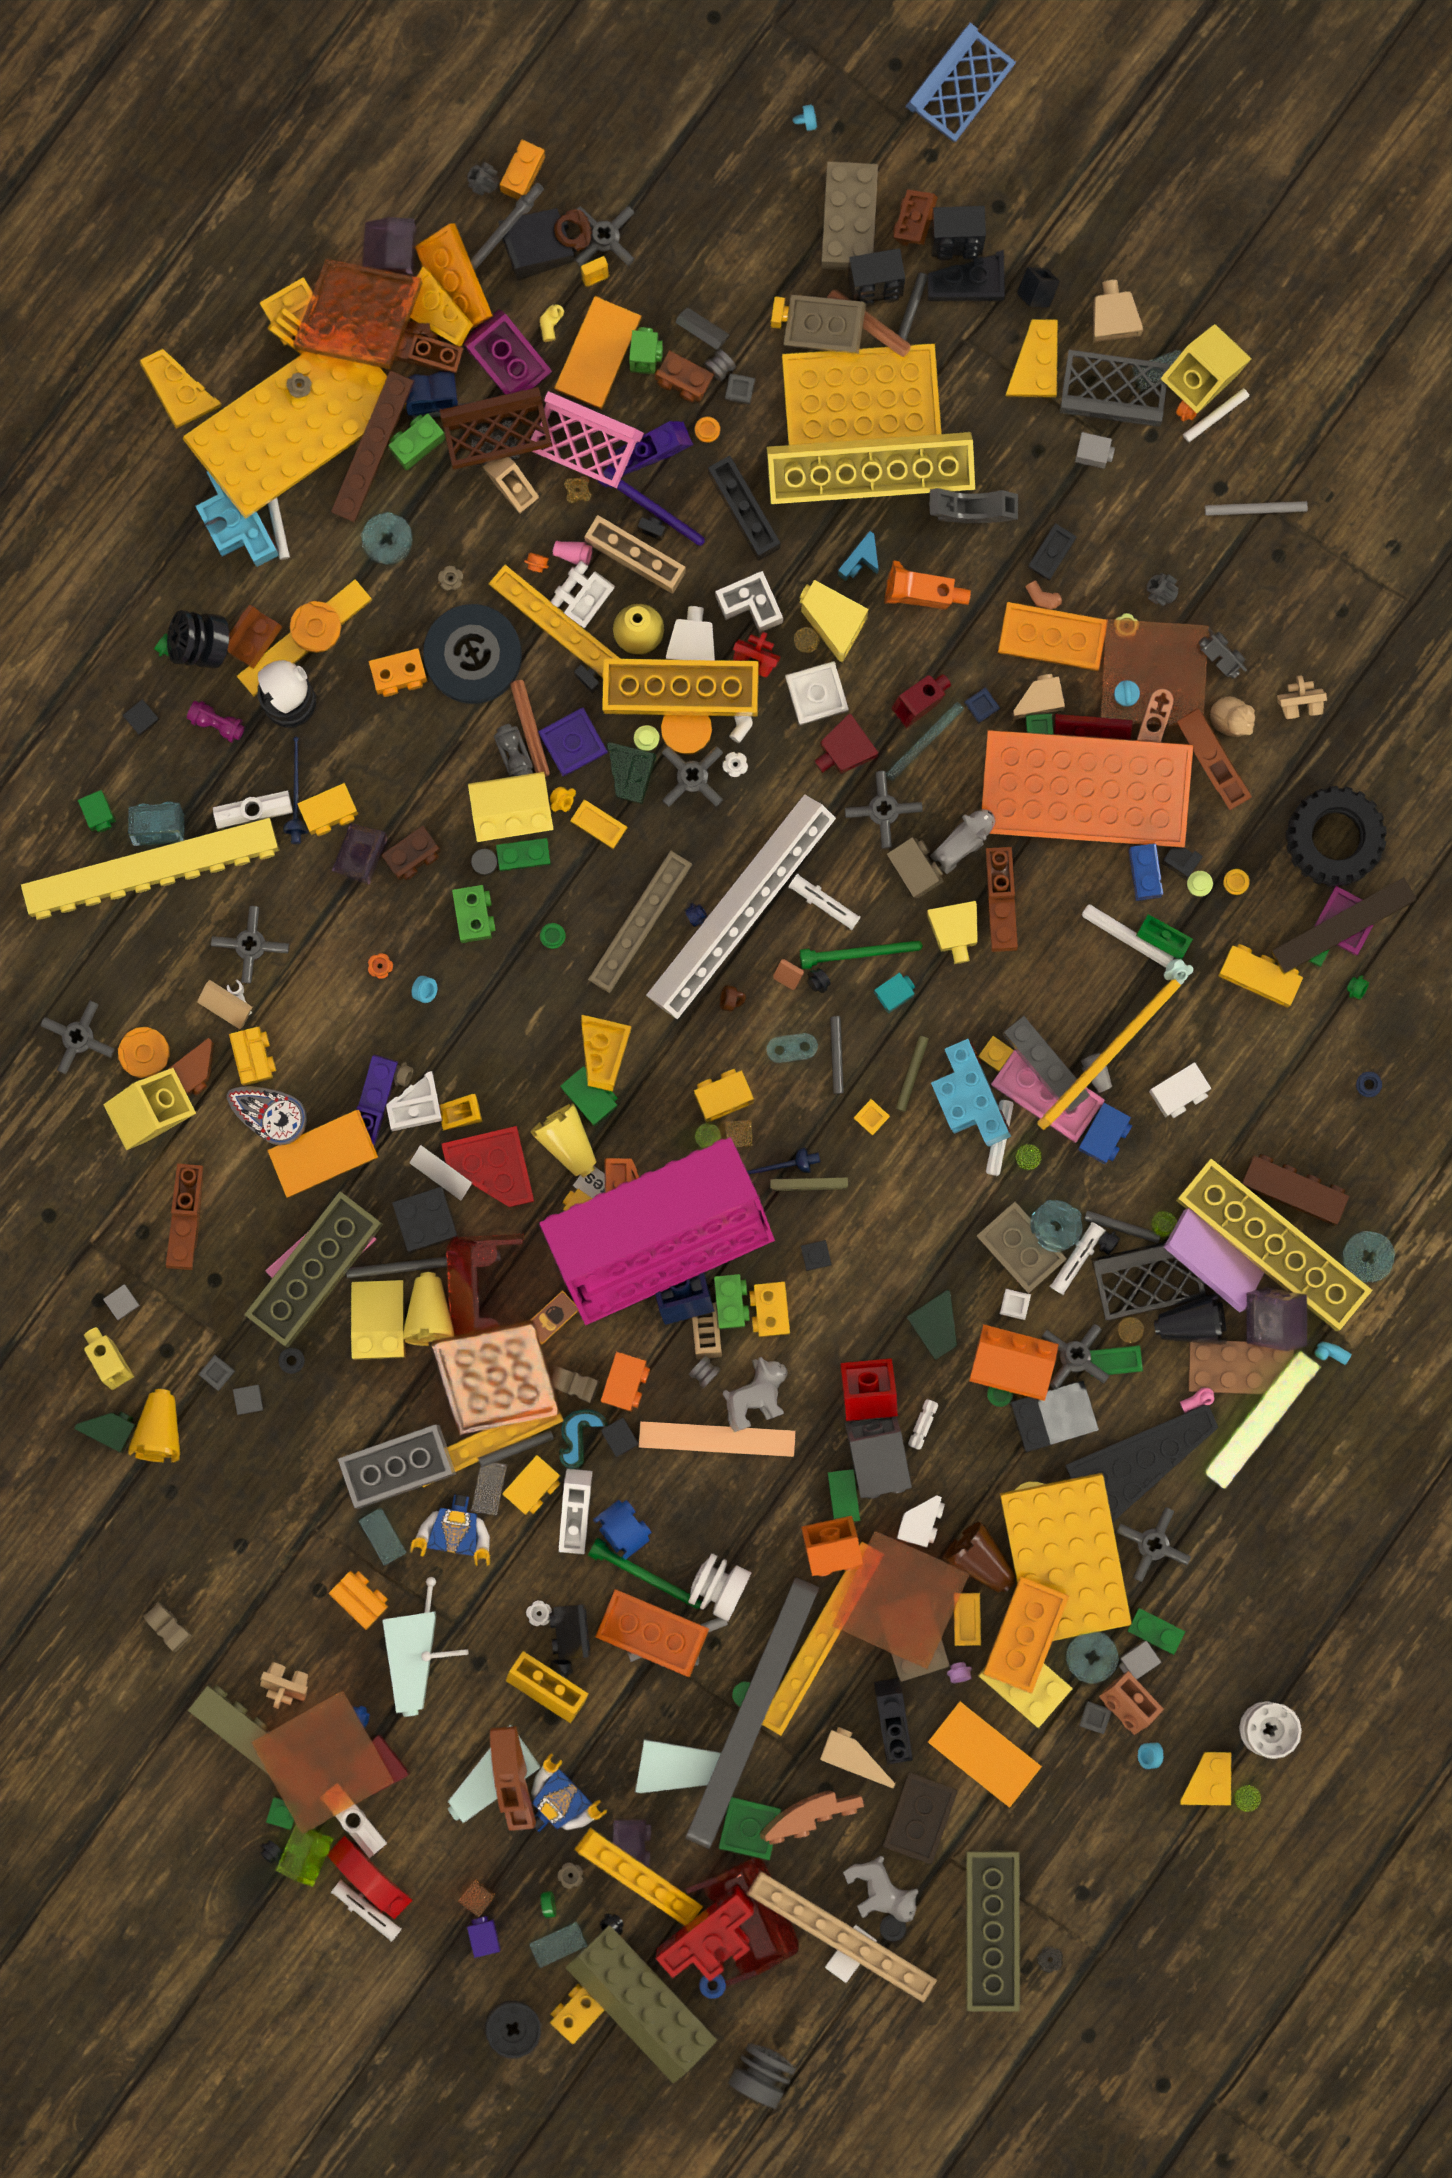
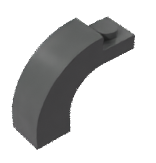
[929,488,1018,523]

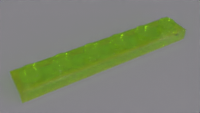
[1204,1350,1321,1489]

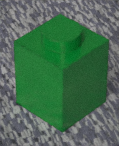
[78,790,116,833]

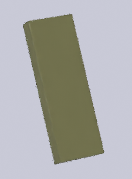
[770,1178,848,1191]

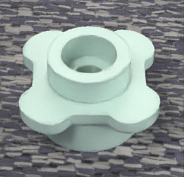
[1164,959,1193,984]

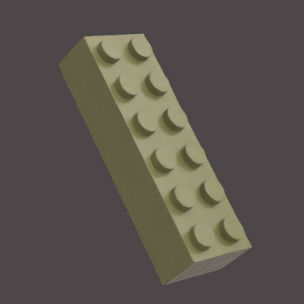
[244,1191,384,1347]
[965,1850,1020,2011]
[565,1925,717,2083]

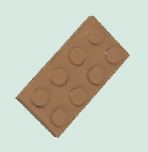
[1188,1341,1294,1395]

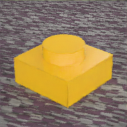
[771,297,789,329]
[978,1036,1014,1072]
[853,1099,890,1136]

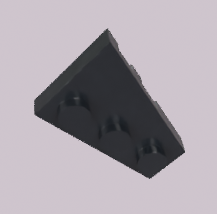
[928,250,1005,301]

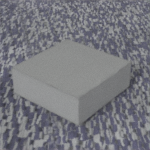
[103,1284,140,1321]

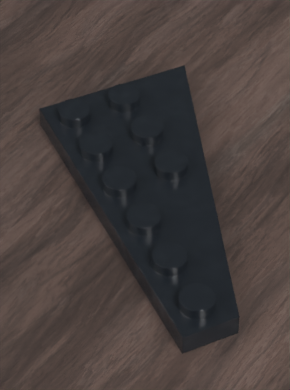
[1065,1405,1219,1522]

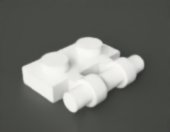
[551,561,615,628]

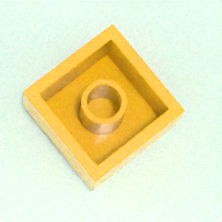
[694,1069,754,1123]

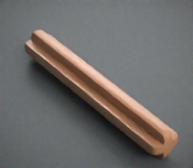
[827,290,911,357]
[510,680,550,777]

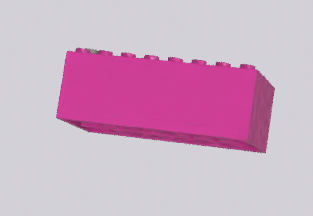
[539,1137,775,1325]

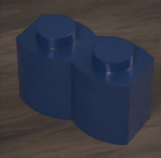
[406,371,458,416]

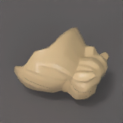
[1210,697,1255,737]

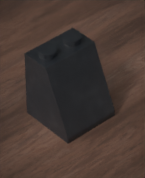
[498,208,577,281]

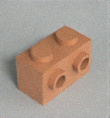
[1099,1671,1164,1735]

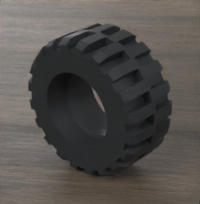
[1285,786,1387,887]

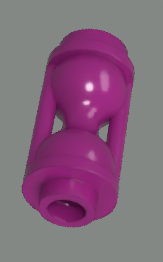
[186,700,245,743]

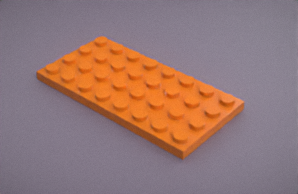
[981,730,1193,847]

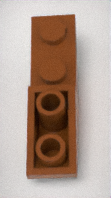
[359,321,464,373]
[1177,707,1252,810]
[986,847,1018,952]
[166,1163,203,1270]
[490,1726,536,1831]

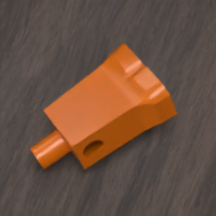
[884,560,971,610]

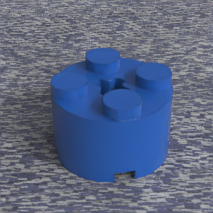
[593,1500,651,1560]

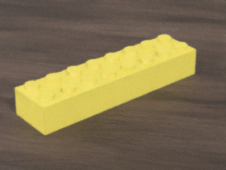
[767,432,975,504]
[1176,1159,1372,1332]

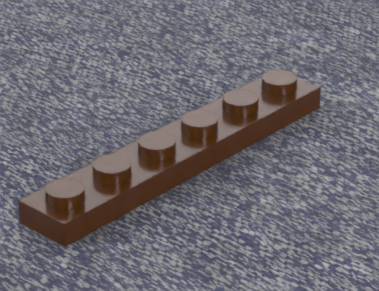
[331,370,415,522]

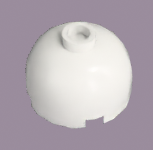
[258,660,308,713]

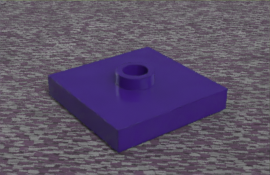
[538,707,608,777]

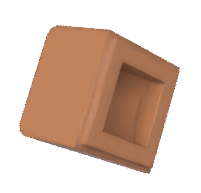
[773,959,804,990]

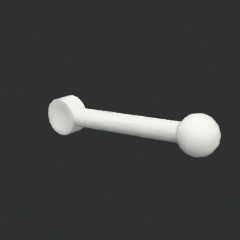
[424,1577,436,1613]
[421,1649,469,1662]

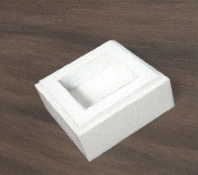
[1000,1289,1031,1320]

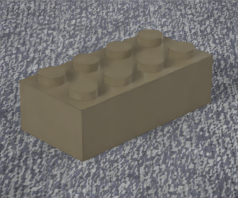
[821,161,878,270]

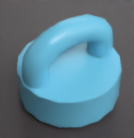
[793,104,817,131]
[1114,680,1140,707]
[411,976,438,1003]
[1138,1742,1163,1769]

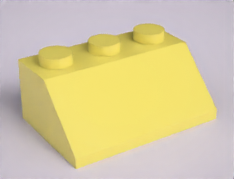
[468,772,553,842]

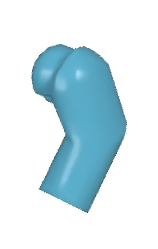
[1315,1341,1352,1365]

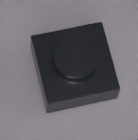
[638,517,665,541]
[574,665,600,694]
[801,1240,832,1271]

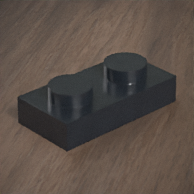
[1028,523,1077,581]

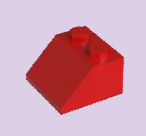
[840,1358,898,1421]

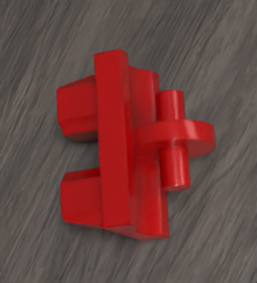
[733,632,781,678]

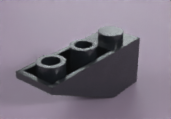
[874,1678,913,1765]

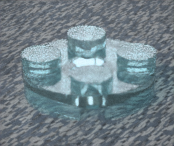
[361,512,413,565]
[1030,1200,1082,1252]
[1342,1231,1395,1283]
[1066,1631,1118,1683]

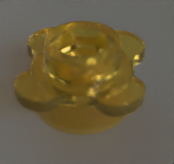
[564,476,591,504]

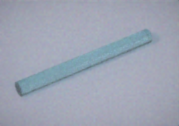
[886,702,964,781]

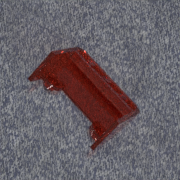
[446,1234,529,1344]
[685,1857,799,1986]

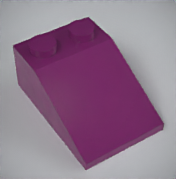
[462,309,552,395]

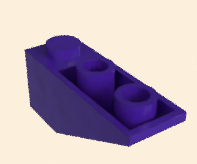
[608,421,693,476]

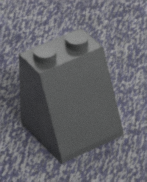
[844,1416,912,1499]

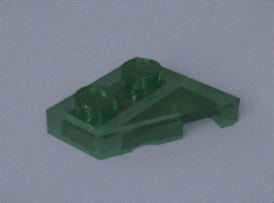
[607,742,656,804]
[906,1290,957,1360]

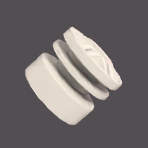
[688,1554,751,1621]
[1239,1701,1302,1759]

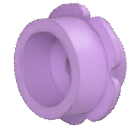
[947,1663,972,1683]

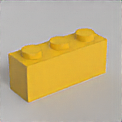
[1218,944,1303,1008]
[506,1651,588,1724]

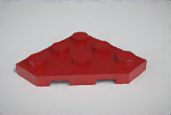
[441,1126,535,1208]

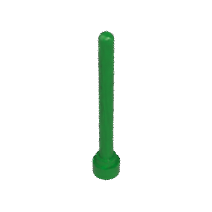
[799,941,923,970]
[587,1538,702,1609]

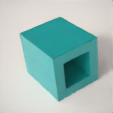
[874,973,915,1014]

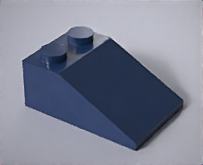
[655,1272,715,1325]

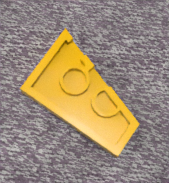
[399,266,473,347]

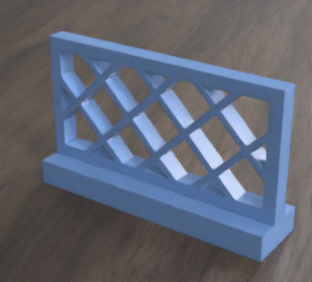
[905,23,1016,143]

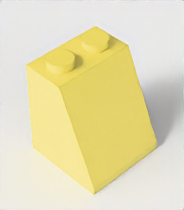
[1160,324,1251,413]
[800,580,868,663]
[103,1068,196,1150]

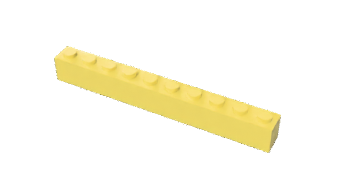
[21,818,280,920]

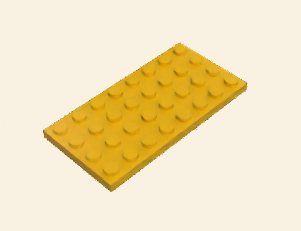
[183,324,407,519]

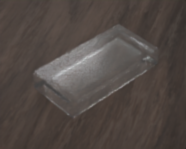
[471,1462,507,1516]

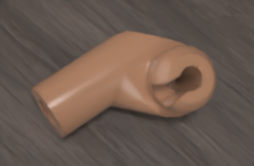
[1025,581,1062,610]

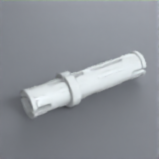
[788,874,861,930]
[1049,1222,1106,1295]
[331,1880,402,1942]

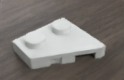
[386,1071,442,1131]

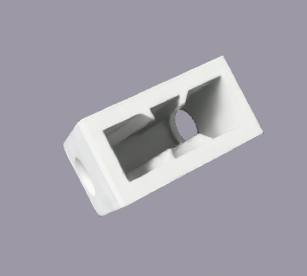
[666,606,715,661]

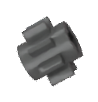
[467,162,499,196]
[1147,573,1179,606]

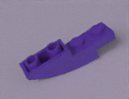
[356,1055,398,1146]

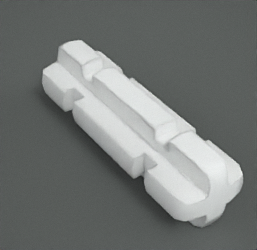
[908,1399,938,1449]

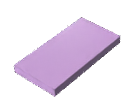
[1164,1208,1264,1313]

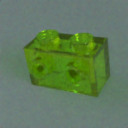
[276,1822,334,1887]

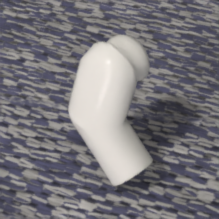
[730,716,753,743]

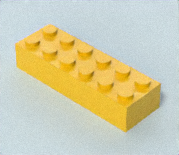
[602,659,759,716]

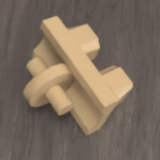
[1277,675,1327,719]
[260,1662,308,1709]

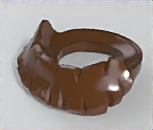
[554,209,592,251]
[401,320,440,340]

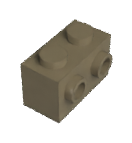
[887,837,944,898]

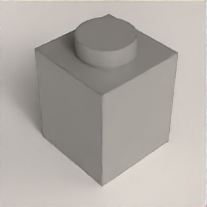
[1075,432,1115,469]
[1119,1640,1161,1680]

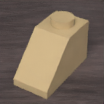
[483,457,539,513]
[1012,674,1065,720]

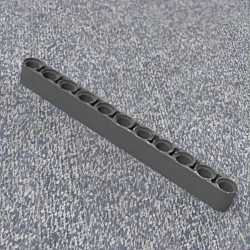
[685,1577,819,1849]

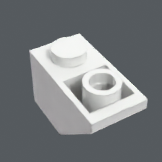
[897,1496,945,1547]

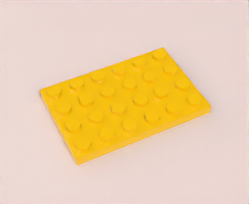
[782,344,941,445]
[1000,1473,1132,1641]

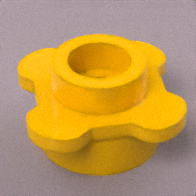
[550,787,576,812]

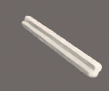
[1082,905,1174,967]

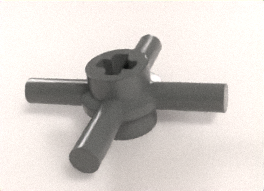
[574,206,635,266]
[662,746,723,807]
[845,771,923,849]
[211,906,289,984]
[41,1000,115,1074]
[1041,1324,1110,1390]
[1116,1507,1191,1582]

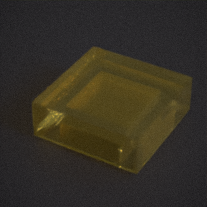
[726,1121,752,1148]

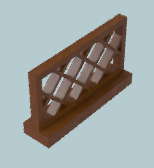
[439,387,553,470]

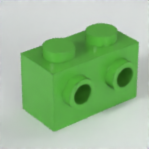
[629,327,663,374]
[388,414,446,471]
[452,885,496,943]
[714,1274,750,1330]

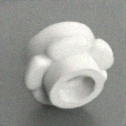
[723,752,748,777]
[526,1601,552,1626]

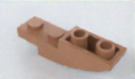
[760,1790,864,1844]

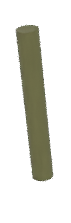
[896,1036,929,1112]

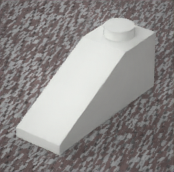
[559,1469,592,1554]

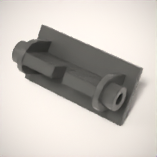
[1198,628,1247,679]

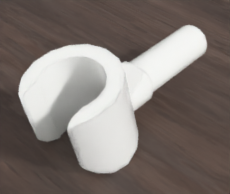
[227,980,252,1015]

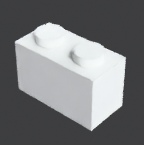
[1149,1063,1211,1118]

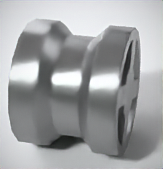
[704,349,736,381]
[688,1356,721,1388]

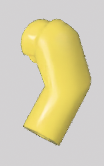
[540,304,564,342]

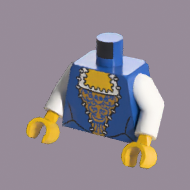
[410,1494,490,1566]
[531,1754,607,1832]

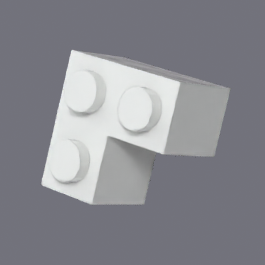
[716,571,783,633]

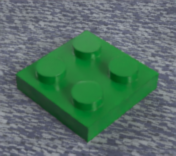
[719,1797,781,1860]

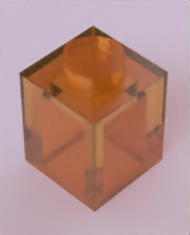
[458,1879,496,1918]

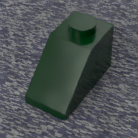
[74,1411,137,1453]

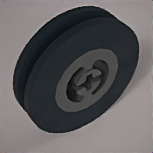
[423,604,522,704]

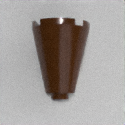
[944,1521,1015,1593]

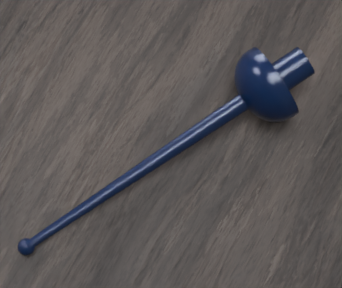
[283,737,309,844]
[747,1147,821,1175]

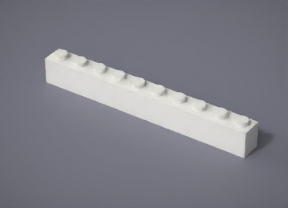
[646,794,836,1019]

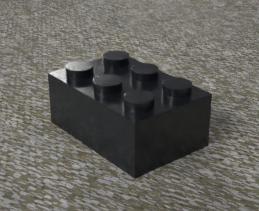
[930,206,986,260]
[848,248,905,307]

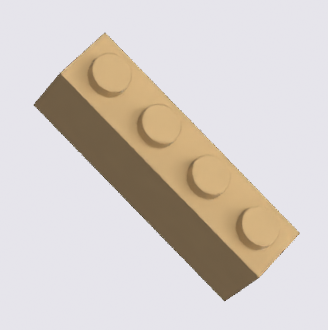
[585,515,686,594]

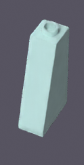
[383,1611,436,1717]
[448,1725,541,1823]
[636,1739,721,1793]

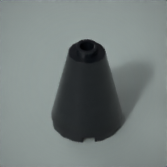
[1154,1293,1227,1345]

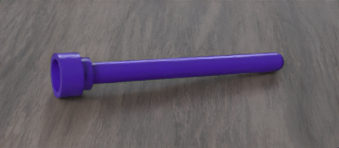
[598,465,705,545]

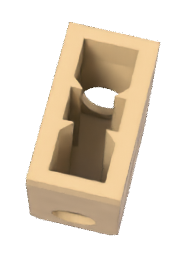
[1093,280,1143,343]

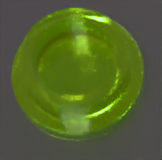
[695,1123,721,1149]
[1015,1144,1041,1170]
[1151,1211,1177,1237]
[1234,1785,1261,1812]

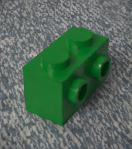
[560,1066,618,1127]

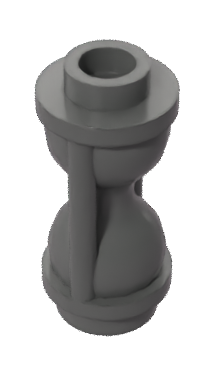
[494,724,534,777]

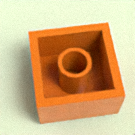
[601,1352,650,1412]
[801,1516,863,1576]

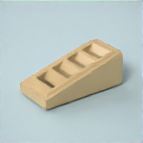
[692,1302,722,1359]

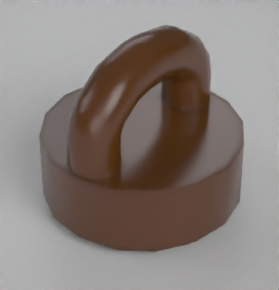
[720,985,746,1011]

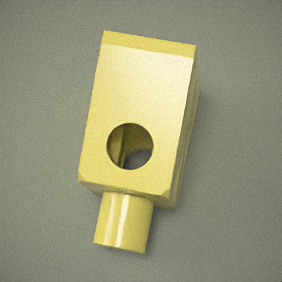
[927,901,977,964]
[84,1327,134,1390]

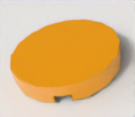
[290,601,341,653]
[661,715,712,755]
[118,1027,170,1079]

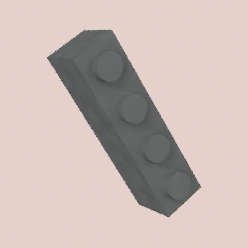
[1003,1016,1090,1114]

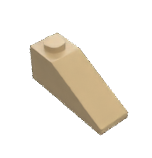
[820,1727,895,1788]

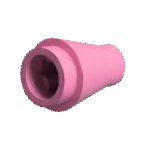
[553,541,593,565]

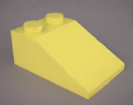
[351,1280,406,1360]

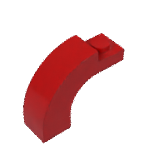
[327,1836,412,1919]

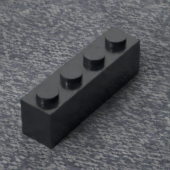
[708,455,781,561]

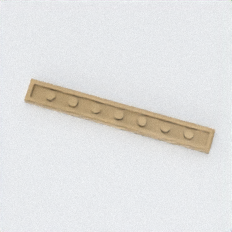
[747,1871,937,2003]

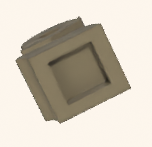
[548,1366,600,1404]
[143,1602,193,1652]

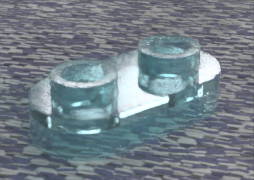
[766,1033,818,1063]

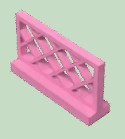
[531,391,644,488]

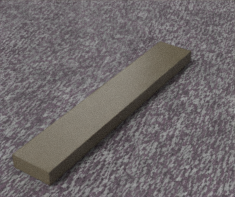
[588,851,692,994]

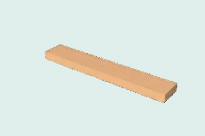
[639,1421,795,1457]

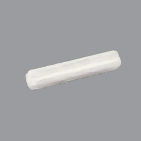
[986,1100,1013,1176]

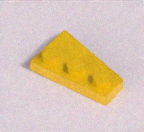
[1006,320,1057,397]
[140,349,221,428]
[581,1015,631,1091]

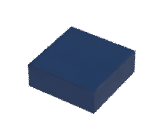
[964,687,1000,724]

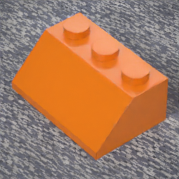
[969,1324,1059,1401]

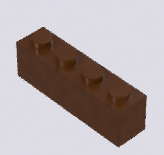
[1241,1154,1350,1226]

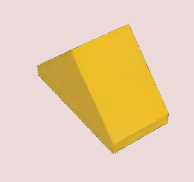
[439,1094,482,1130]

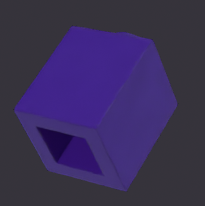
[467,1916,501,1958]

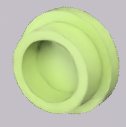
[634,725,659,751]
[1187,871,1213,897]

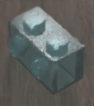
[128,801,184,846]

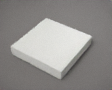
[785,661,849,725]

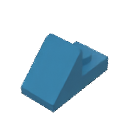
[838,531,879,581]

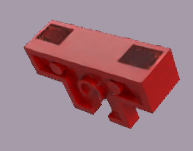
[656,1885,754,1982]

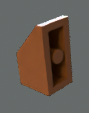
[168,1038,214,1096]

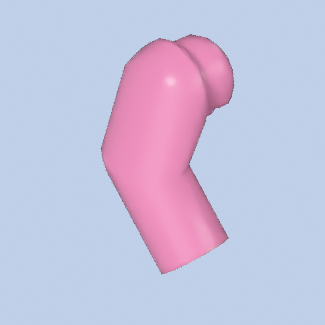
[1180,1387,1214,1413]

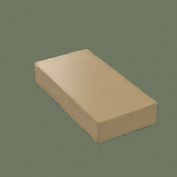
[197,980,253,1029]

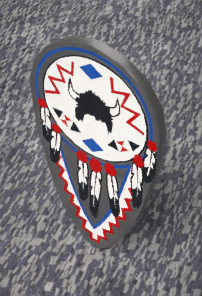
[227,1086,307,1146]

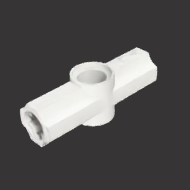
[213,791,293,830]
[320,1783,387,1858]

